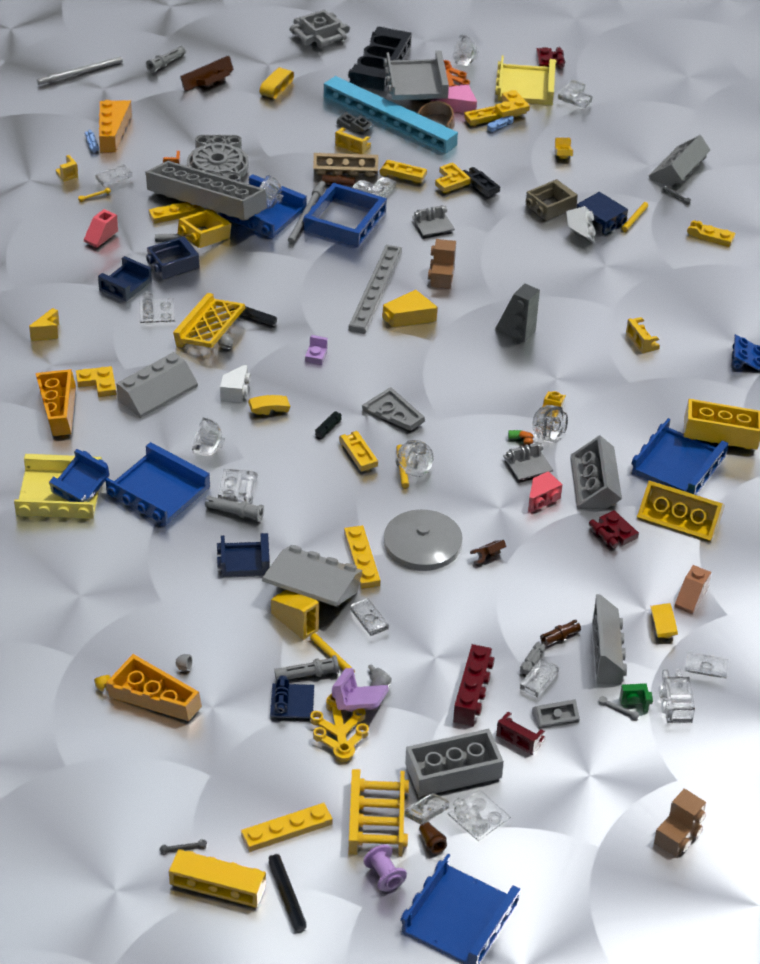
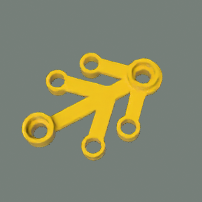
[310,693,369,762]

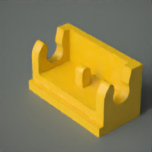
[335,127,371,154]
[626,317,660,353]

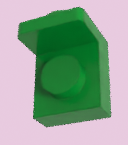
[619,683,653,712]

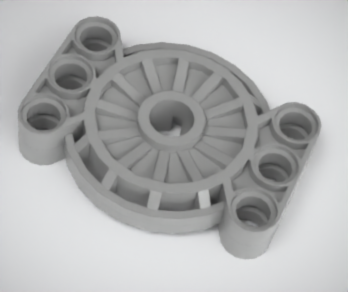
[187,135,249,182]

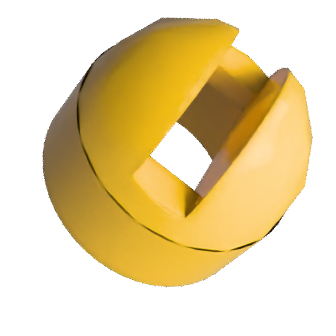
[94,675,111,692]

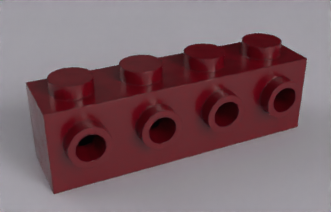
[453,644,495,727]

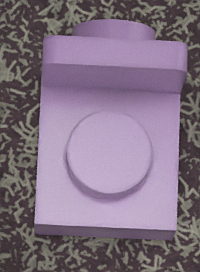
[305,335,328,365]

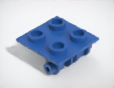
[732,334,760,371]

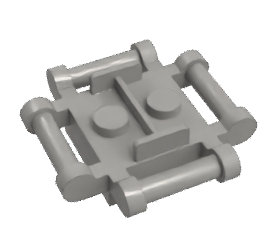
[289,9,350,48]

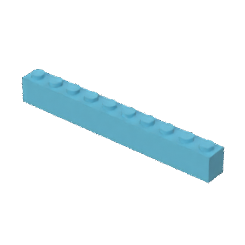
[323,76,458,154]

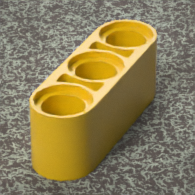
[259,67,294,99]

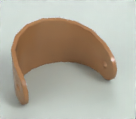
[417,101,455,129]

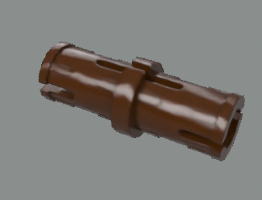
[322,174,355,188]
[540,619,581,647]

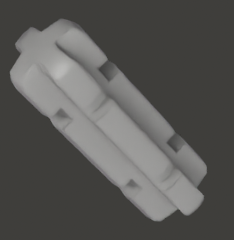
[520,642,545,676]

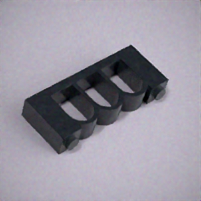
[348,26,412,91]

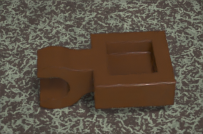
[470,540,507,564]

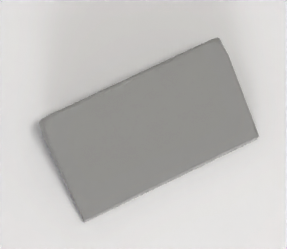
[532,699,580,727]

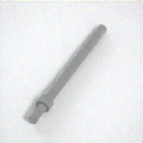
[37,57,123,85]
[288,181,325,243]

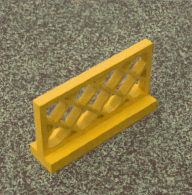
[173,293,246,348]

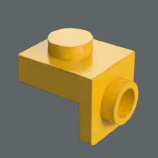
[555,137,573,159]

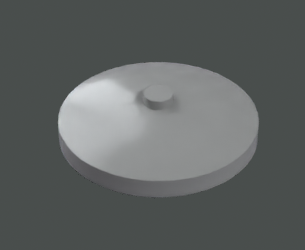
[384,509,462,570]

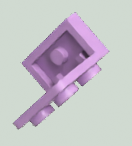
[332,668,389,711]

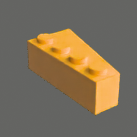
[99,100,132,153]
[35,369,76,436]
[106,654,202,721]

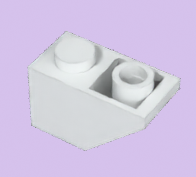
[566,206,596,243]
[220,365,251,403]

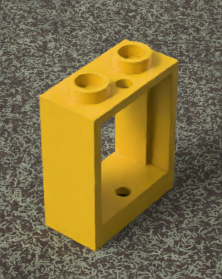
[177,209,231,248]

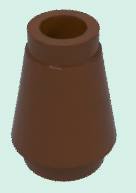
[419,822,447,854]

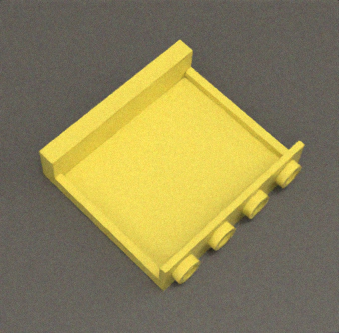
[495,55,556,105]

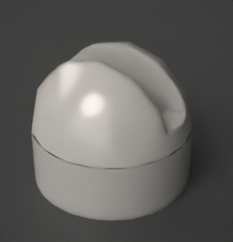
[218,334,233,350]
[175,654,193,671]

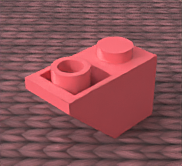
[84,209,118,247]
[528,471,563,513]

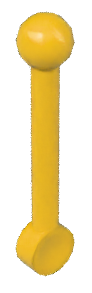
[78,188,111,202]

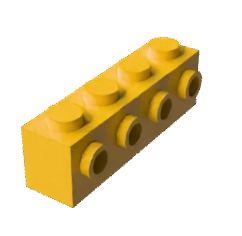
[169,849,266,908]

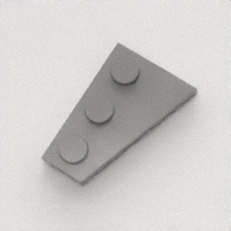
[362,387,425,431]

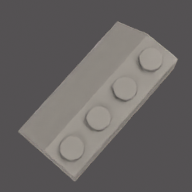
[649,135,710,186]
[116,352,198,418]
[571,435,622,509]
[592,594,627,684]

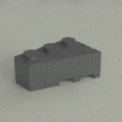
[495,283,540,342]

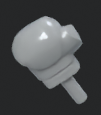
[368,664,392,688]

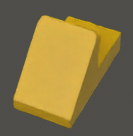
[29,308,59,341]

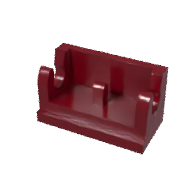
[496,712,545,755]

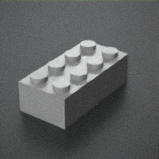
[405,729,504,797]

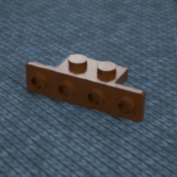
[180,56,234,91]

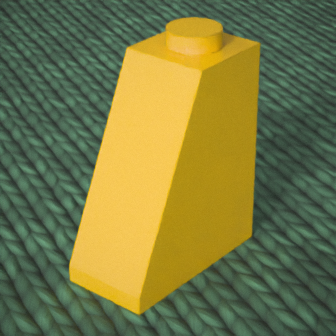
[382,289,438,327]
[271,590,319,640]

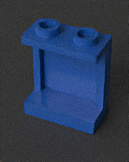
[49,449,110,502]

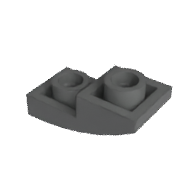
[336,112,373,132]

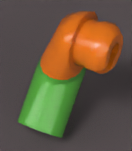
[508,430,534,445]

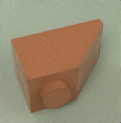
[674,565,712,614]

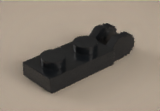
[463,167,500,197]

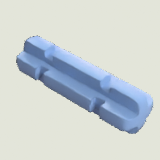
[487,116,514,132]
[85,129,99,153]

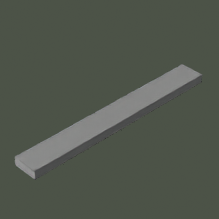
[349,245,402,333]

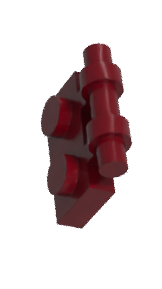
[536,47,565,68]
[589,510,639,548]

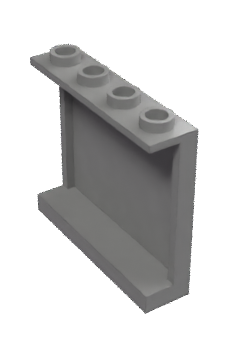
[384,51,449,100]

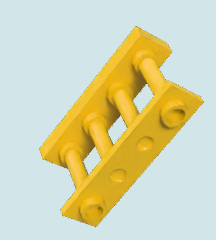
[348,769,409,856]

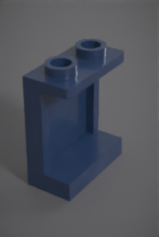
[576,192,628,235]
[98,256,152,302]
[217,533,270,577]

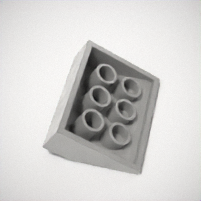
[262,545,363,606]

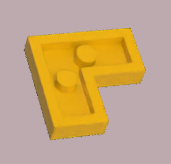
[495,90,530,118]
[435,162,471,193]
[76,366,117,397]

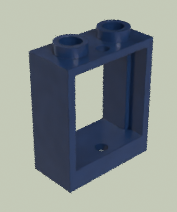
[146,236,200,280]

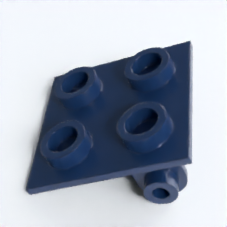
[270,675,315,718]

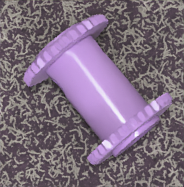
[363,845,407,892]

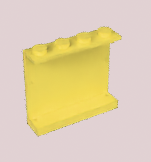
[14,454,102,519]

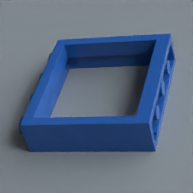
[303,183,387,247]

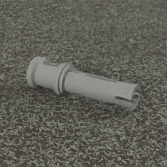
[146,46,186,73]
[205,495,264,522]
[274,655,339,680]

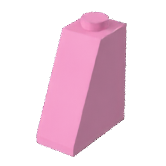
[431,85,477,114]

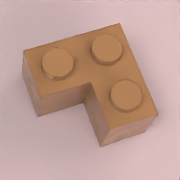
[428,239,456,289]
[654,788,707,857]

